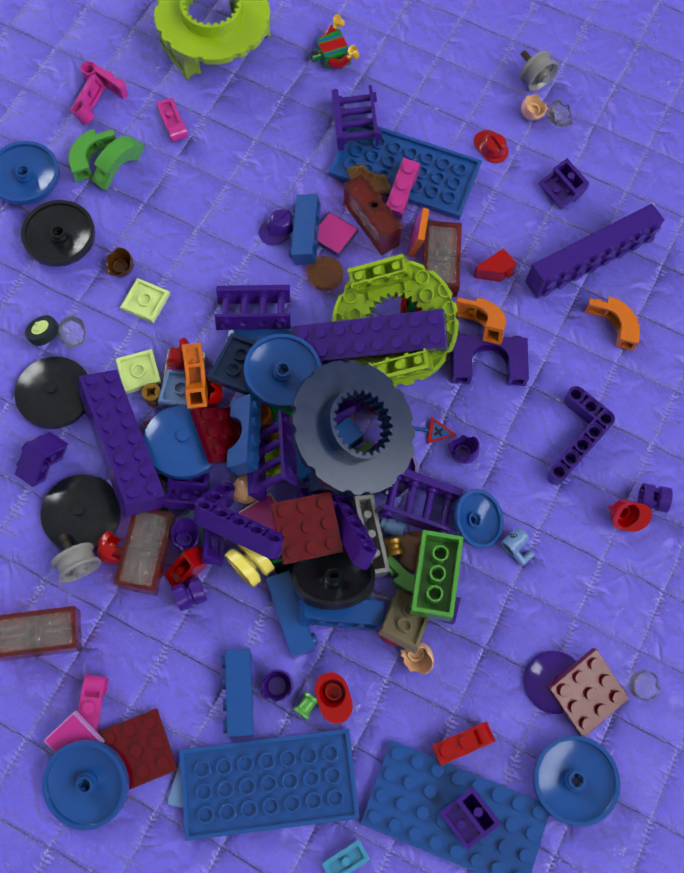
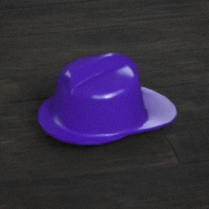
[259,209,294,245]

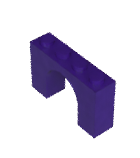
[451,333,529,386]

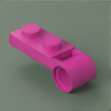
[81,61,128,100]
[71,74,106,125]
[156,98,188,142]
[78,674,108,732]

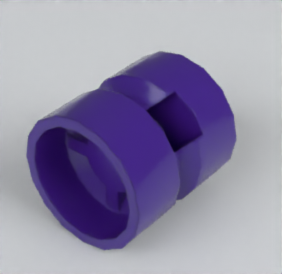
[638,483,673,513]
[171,576,207,611]

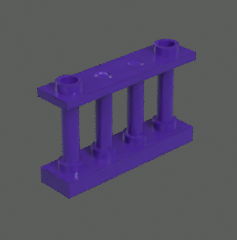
[331,85,382,151]
[215,285,291,330]
[247,410,298,502]
[375,469,464,535]

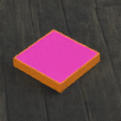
[407,208,429,257]

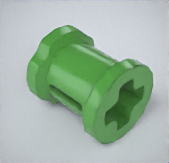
[293,692,319,720]

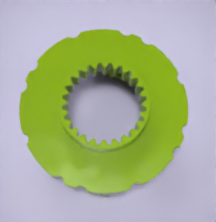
[154,0,271,80]
[332,254,459,387]

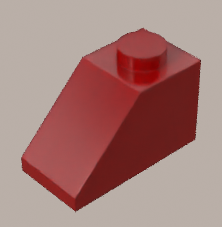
[473,248,517,282]
[164,545,208,587]

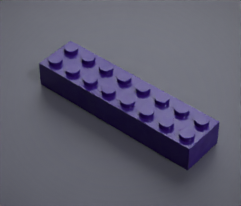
[525,203,665,298]
[293,309,449,364]
[78,370,165,517]

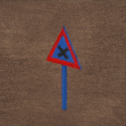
[413,417,457,444]

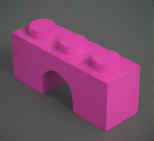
[385,158,420,219]

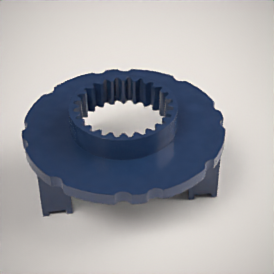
[289,360,415,497]

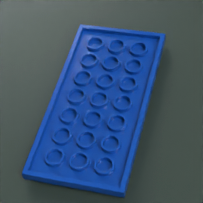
[329,118,482,220]
[179,729,360,841]
[360,740,549,873]

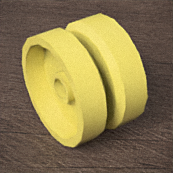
[224,544,275,588]

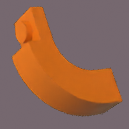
[584,296,640,351]
[456,297,506,345]
[181,342,208,409]

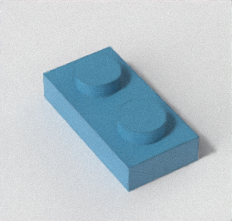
[321,839,370,873]

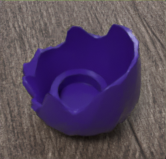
[448,435,480,464]
[170,517,199,553]
[260,669,294,702]

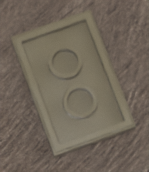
[378,588,429,654]

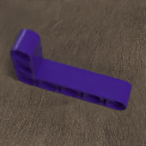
[547,386,615,485]
[193,482,284,559]
[295,488,377,570]

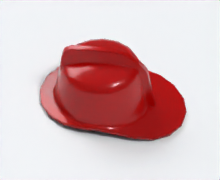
[474,130,509,163]
[608,499,652,532]
[314,672,353,724]

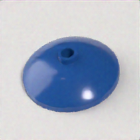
[454,489,504,549]

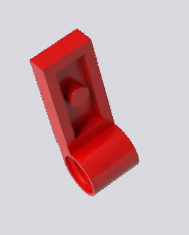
[431,721,496,766]

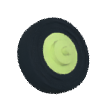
[25,315,59,346]

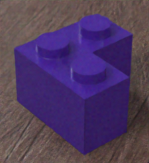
[14,432,68,487]

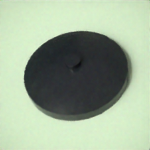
[21,200,96,267]
[14,356,88,429]
[41,474,122,550]
[292,546,375,610]

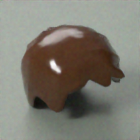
[106,247,134,277]

